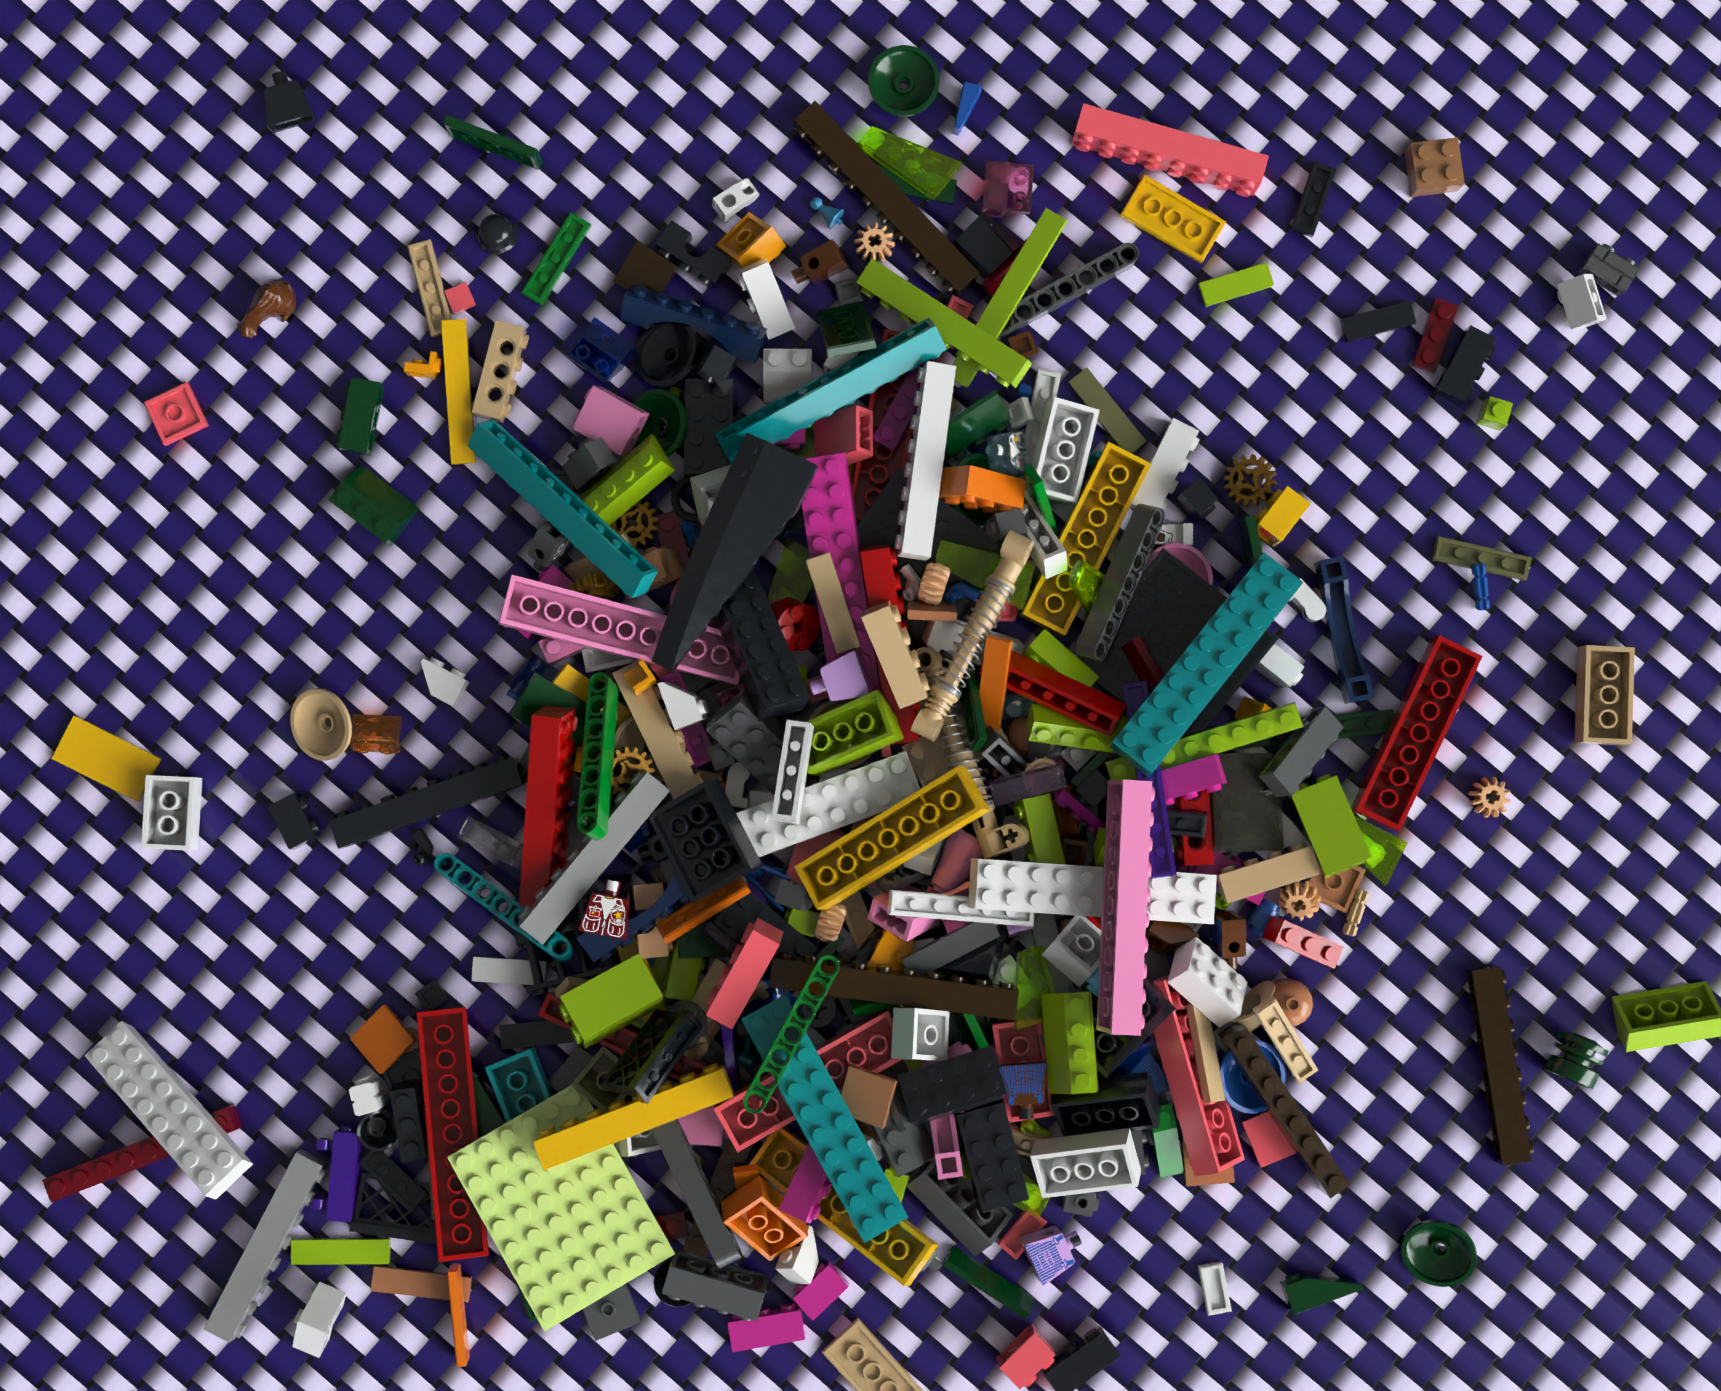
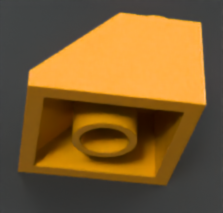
[716,212,786,269]

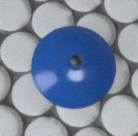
[1219,1040,1285,1114]

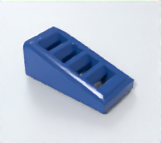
[953,82,982,136]

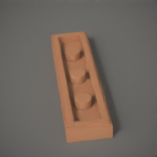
[371,1265,472,1302]

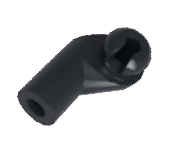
[413,829,434,866]

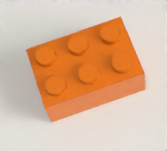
[939,465,1026,514]
[721,1176,808,1261]

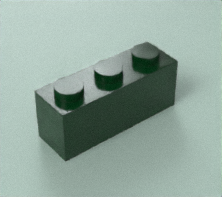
[336,377,384,456]

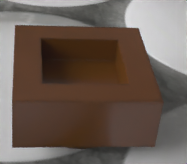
[1007,330,1038,358]

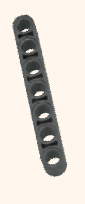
[999,243,1139,338]
[1076,503,1165,661]
[652,1119,742,1268]

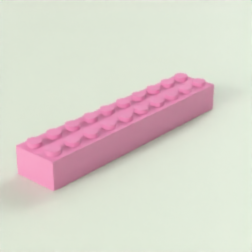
[498,575,740,686]
[1097,780,1155,1036]

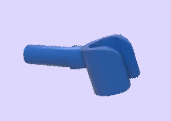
[1017,383,1032,401]

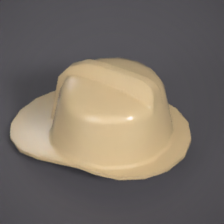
[1230,981,1275,1032]

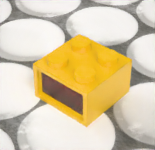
[1255,486,1311,547]

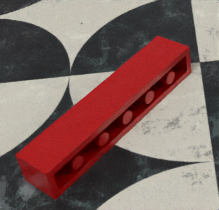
[978,650,1127,737]

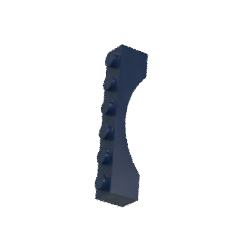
[620,284,767,364]
[1314,556,1374,704]
[576,870,690,964]

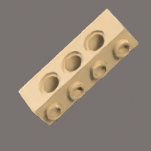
[472,320,529,423]

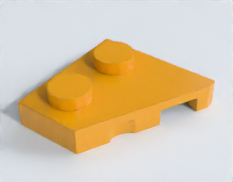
[867,929,914,971]

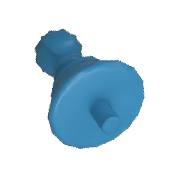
[810,197,844,229]

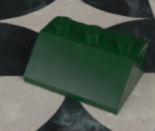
[945,390,1010,461]
[328,466,420,546]

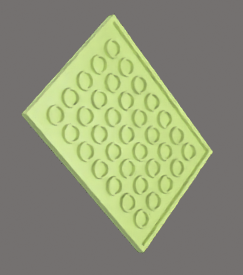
[447,1085,675,1332]

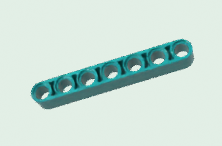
[434,853,574,962]

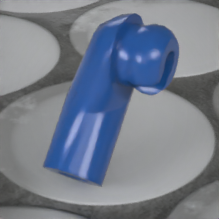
[943,582,980,603]

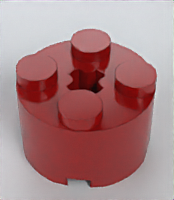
[771,597,821,651]

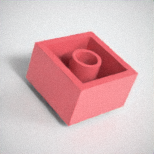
[996,1323,1056,1389]

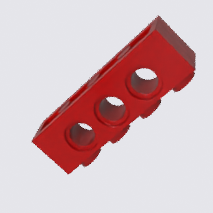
[1173,790,1214,866]

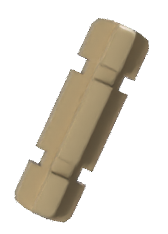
[1342,889,1369,936]

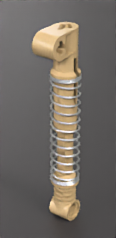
[911,530,1034,742]
[916,647,1030,859]

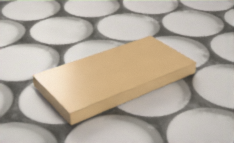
[822,1317,924,1391]

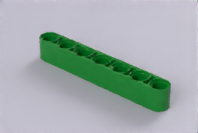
[577,672,619,841]
[743,955,839,1114]

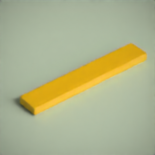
[441,319,476,465]

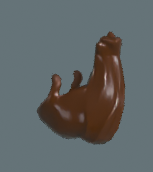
[237,279,296,339]

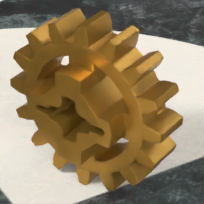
[1224,454,1277,507]
[610,499,659,549]
[568,572,622,600]
[611,746,655,795]

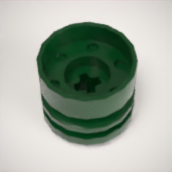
[1544,1031,1609,1089]

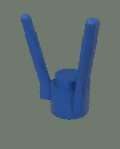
[746,858,791,912]

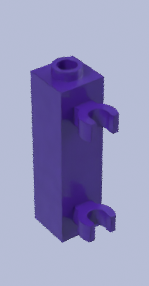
[311,1125,362,1222]

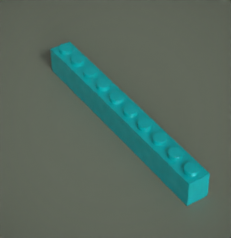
[715,318,947,464]
[467,419,658,598]

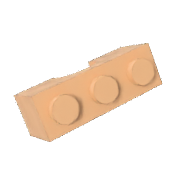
[632,883,673,959]

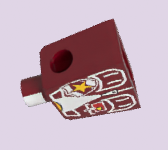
[579,879,629,940]

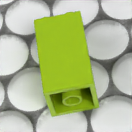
[1290,774,1372,878]
[558,953,663,1049]

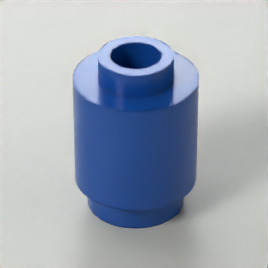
[1247,898,1280,936]

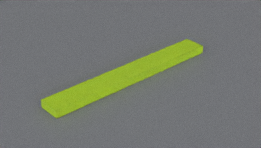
[952,208,1068,388]

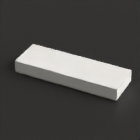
[471,956,547,985]

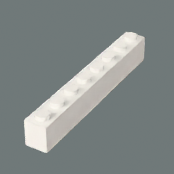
[895,361,956,561]

